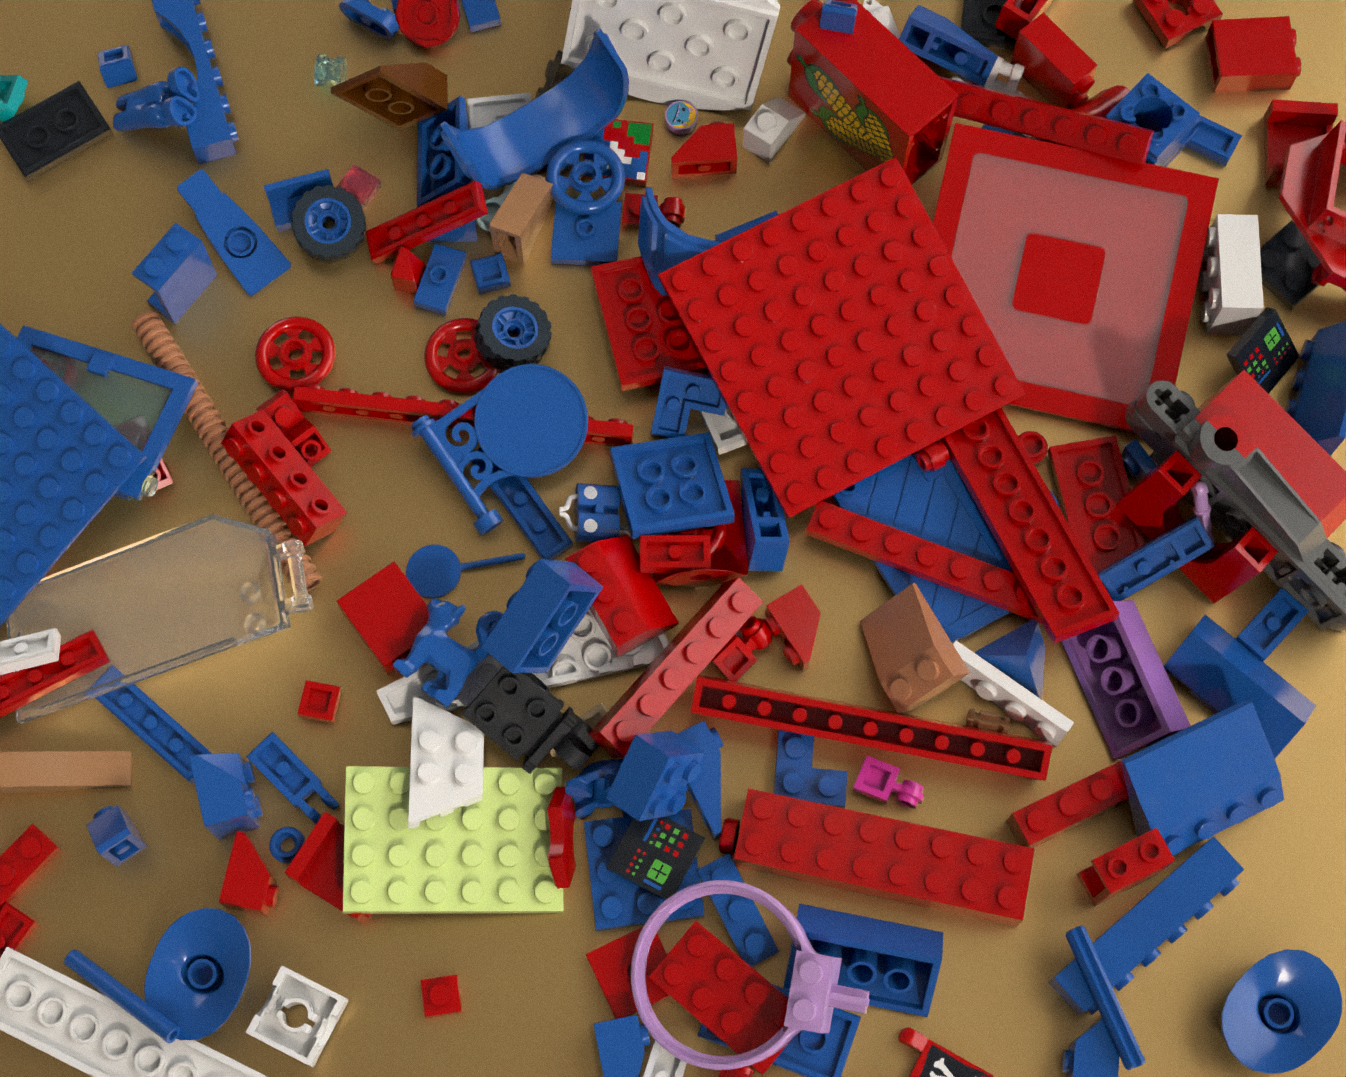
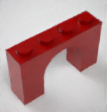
[1116,451,1278,604]

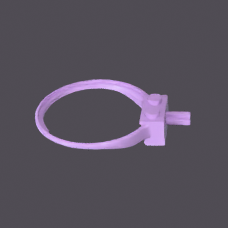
[631,880,870,1070]

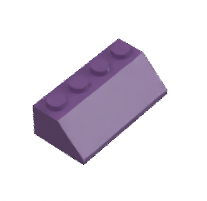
[1062,600,1191,760]

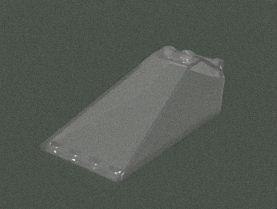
[6,513,314,724]

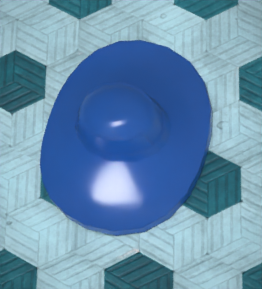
[144,908,251,1040]
[1221,949,1342,1074]

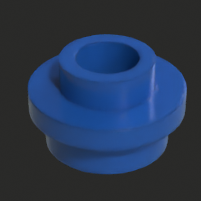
[269,827,306,864]

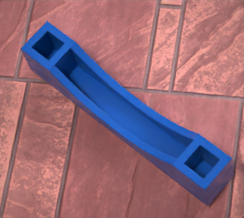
[152,0,239,165]

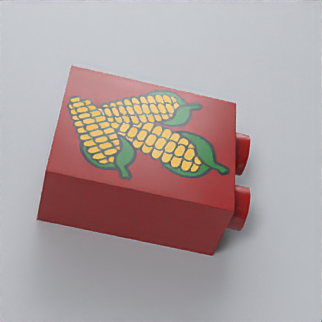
[787,0,958,185]

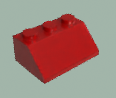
[565,536,679,658]

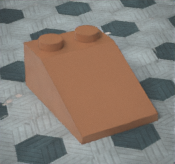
[860,583,970,714]

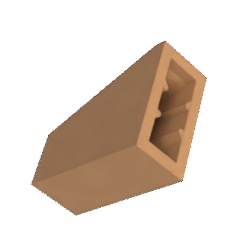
[489,173,554,265]

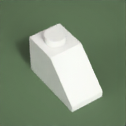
[742,96,806,163]

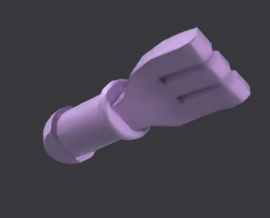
[1191,481,1214,542]

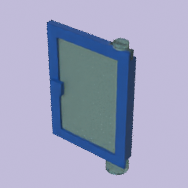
[17,325,198,502]

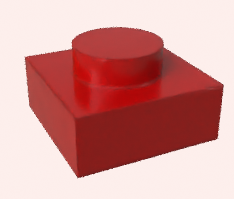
[297,680,342,724]
[421,974,463,1018]

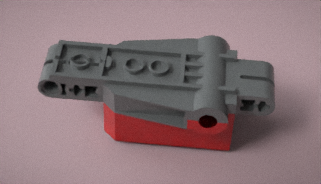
[1125,370,1346,631]

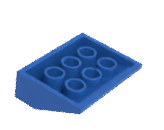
[1285,321,1346,456]
[1121,698,1284,855]

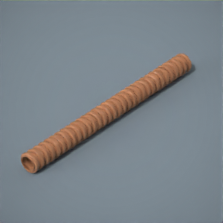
[131,311,322,594]

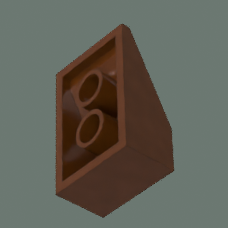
[331,62,448,130]

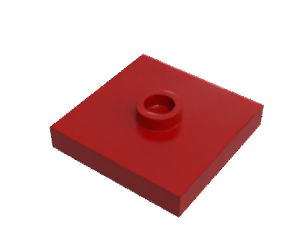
[586,926,669,1019]

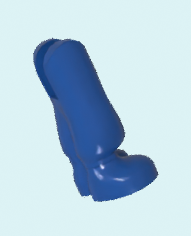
[113,67,200,132]

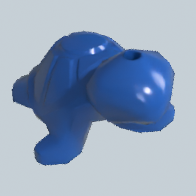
[564,757,631,819]

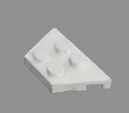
[408,697,484,829]

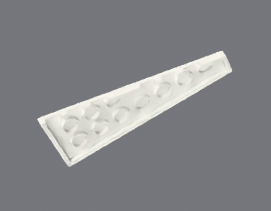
[376,609,669,725]

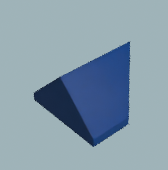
[975,619,1045,700]

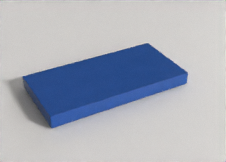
[697,984,861,1077]

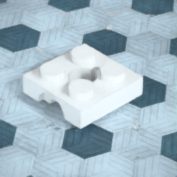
[245,966,349,1068]

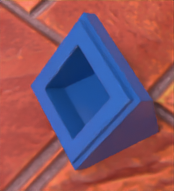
[819,0,858,34]

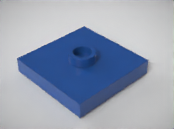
[551,202,622,266]

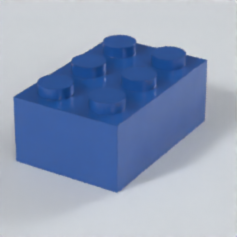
[482,559,603,673]

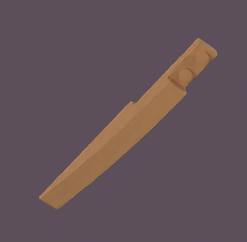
[0,751,133,794]

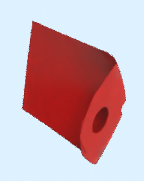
[653,480,749,588]

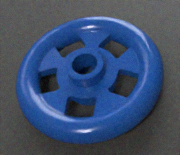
[546,140,625,215]

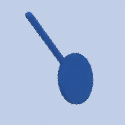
[406,545,526,599]

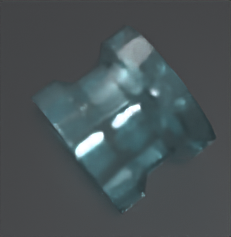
[314,53,347,86]

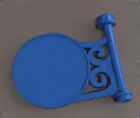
[410,364,588,536]

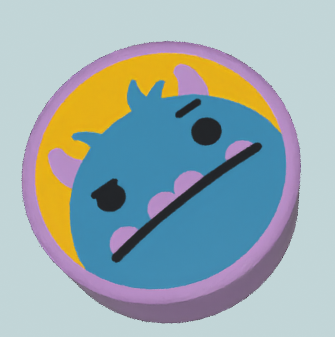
[665,101,697,135]

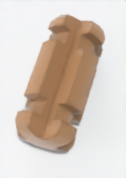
[966,709,1010,733]

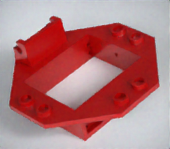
[1278,120,1346,292]

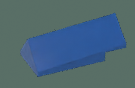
[417,96,478,242]
[1164,614,1316,759]

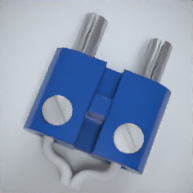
[559,483,632,543]

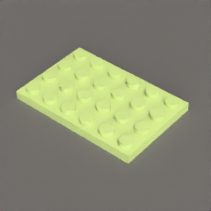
[343,766,563,914]

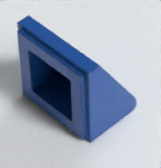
[97,45,137,88]

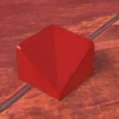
[390,247,426,295]

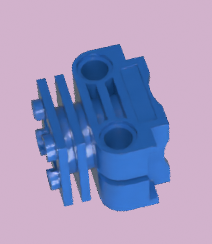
[1105,73,1201,167]

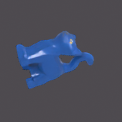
[392,598,503,708]

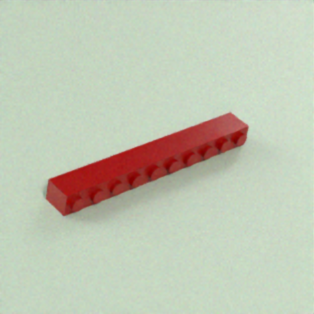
[691,674,1053,781]

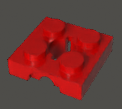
[1133,0,1223,49]

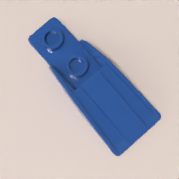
[177,170,291,296]

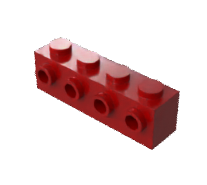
[221,410,347,547]

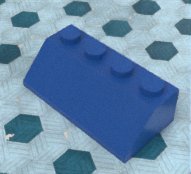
[783,904,943,1017]

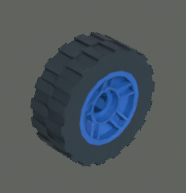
[291,185,366,262]
[474,294,552,371]

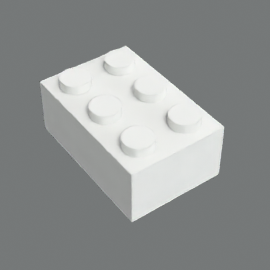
[1199,214,1264,335]

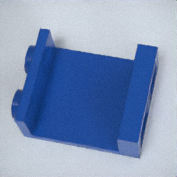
[132,223,217,324]

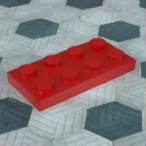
[1048,435,1145,573]
[648,921,792,1076]

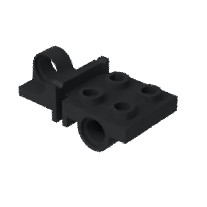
[462,666,599,774]

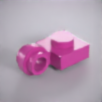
[853,755,924,809]

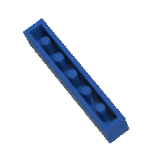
[1048,837,1244,1016]

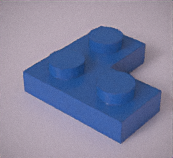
[651,366,726,438]
[774,730,847,808]

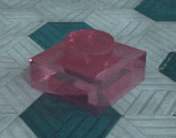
[336,164,382,211]

